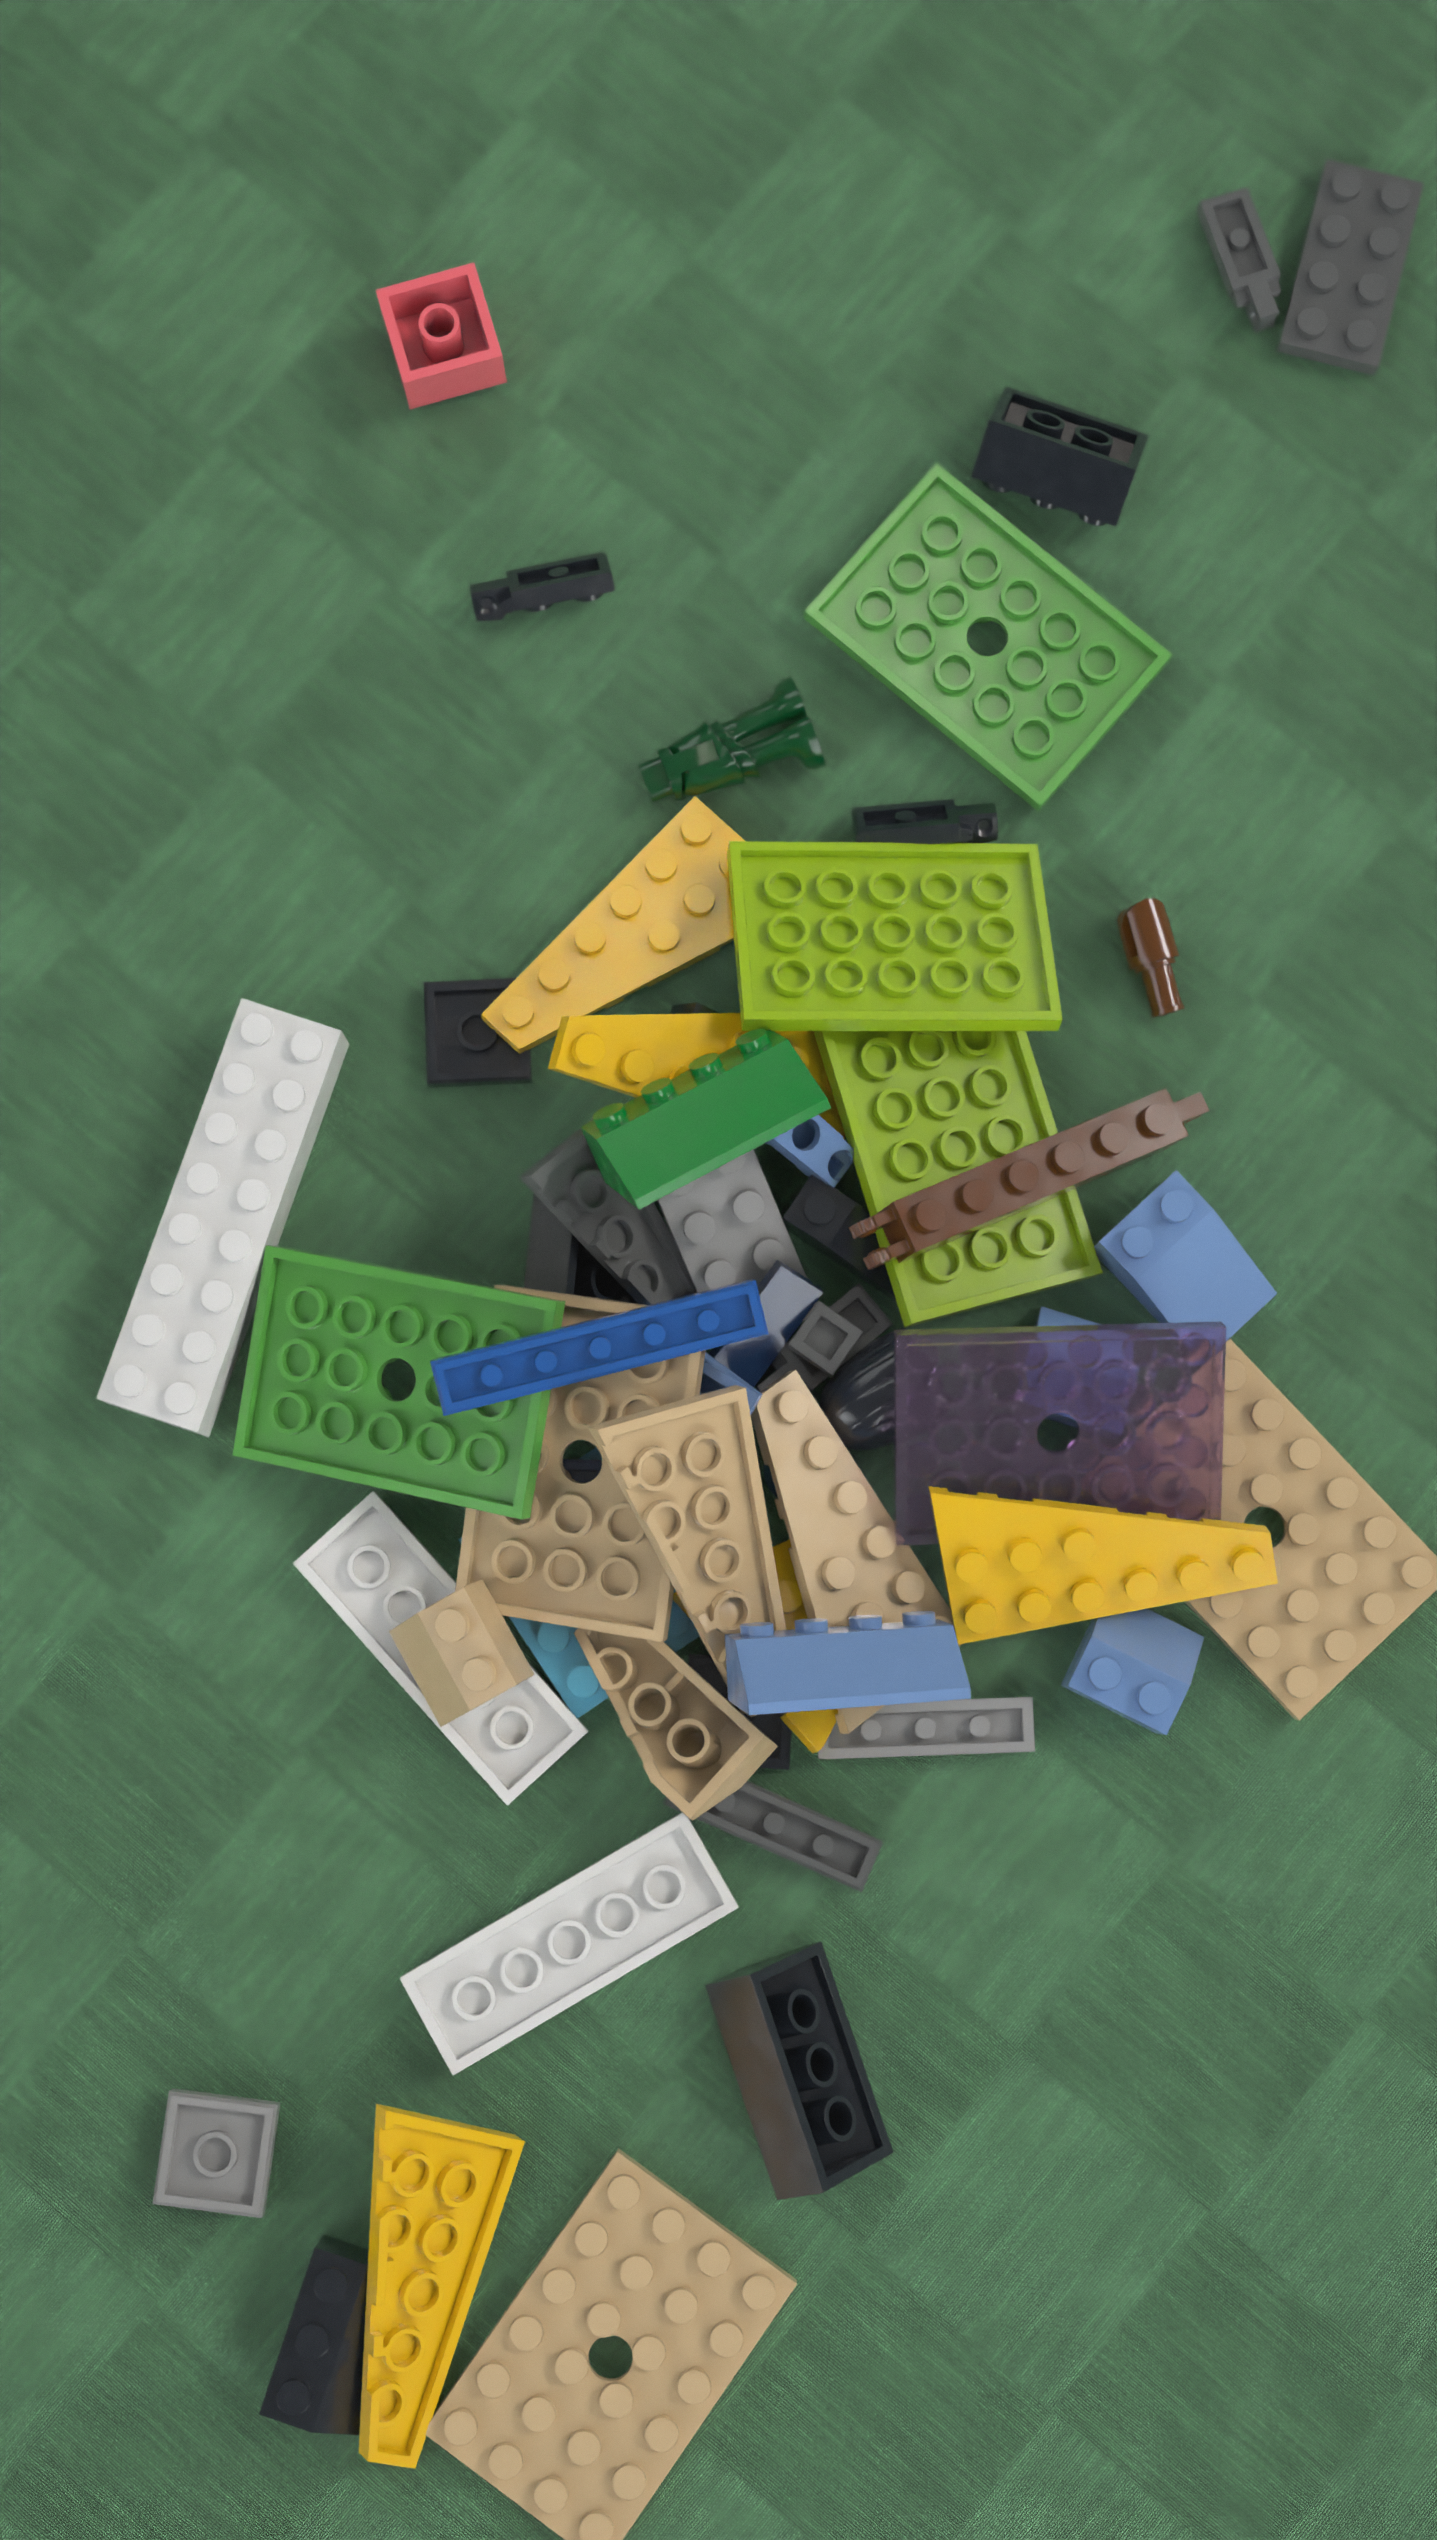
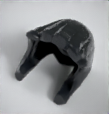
[819,1328,953,1451]

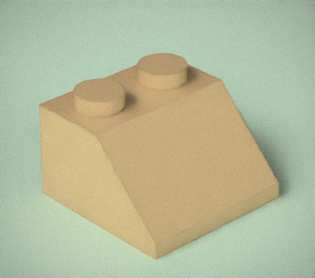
[389,1579,535,1727]

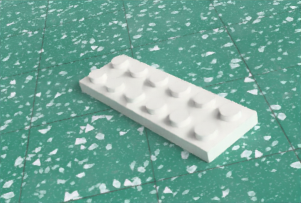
[293,1491,589,1806]
[399,1812,739,2075]

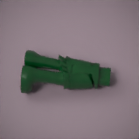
[638,676,826,803]

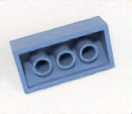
[725,1611,971,1715]

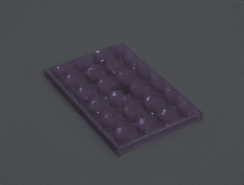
[894,1321,1226,1545]

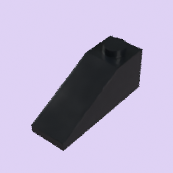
[783,1174,897,1302]

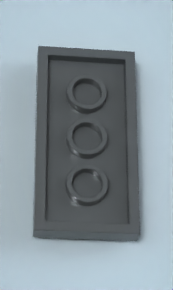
[1277,159,1424,376]

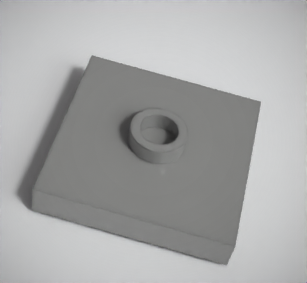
[152,2088,281,2218]

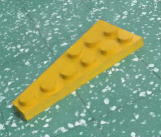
[548,1013,845,1139]

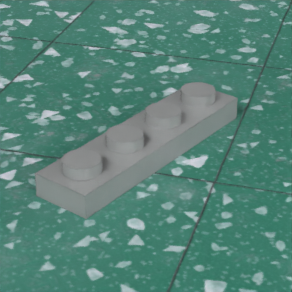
[818,1697,1035,1759]

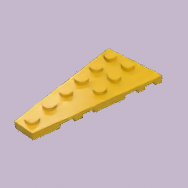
[481,796,745,1054]
[928,1486,1278,1645]
[358,2104,525,2469]

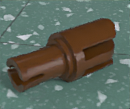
[1117,898,1185,1018]

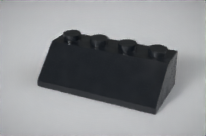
[705,1941,894,2200]

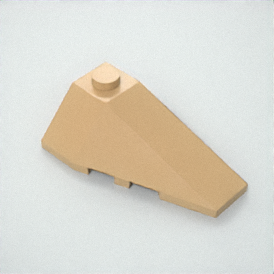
[574,1628,778,1821]

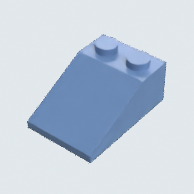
[1094,1170,1277,1365]

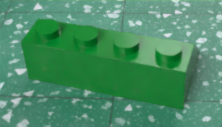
[580,1028,831,1210]

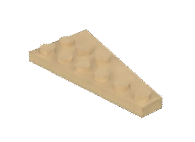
[751,1370,962,1734]
[588,1385,786,1717]

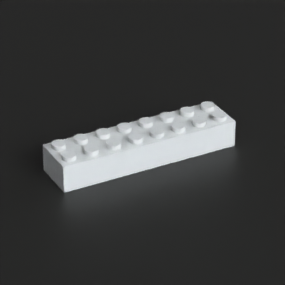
[96,998,349,1437]

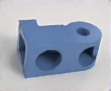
[766,1115,854,1188]

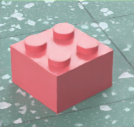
[376,262,507,410]

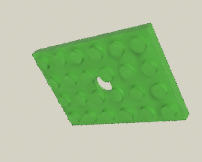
[803,462,1173,812]
[233,1245,565,1520]

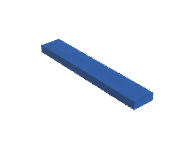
[430,1279,769,1416]

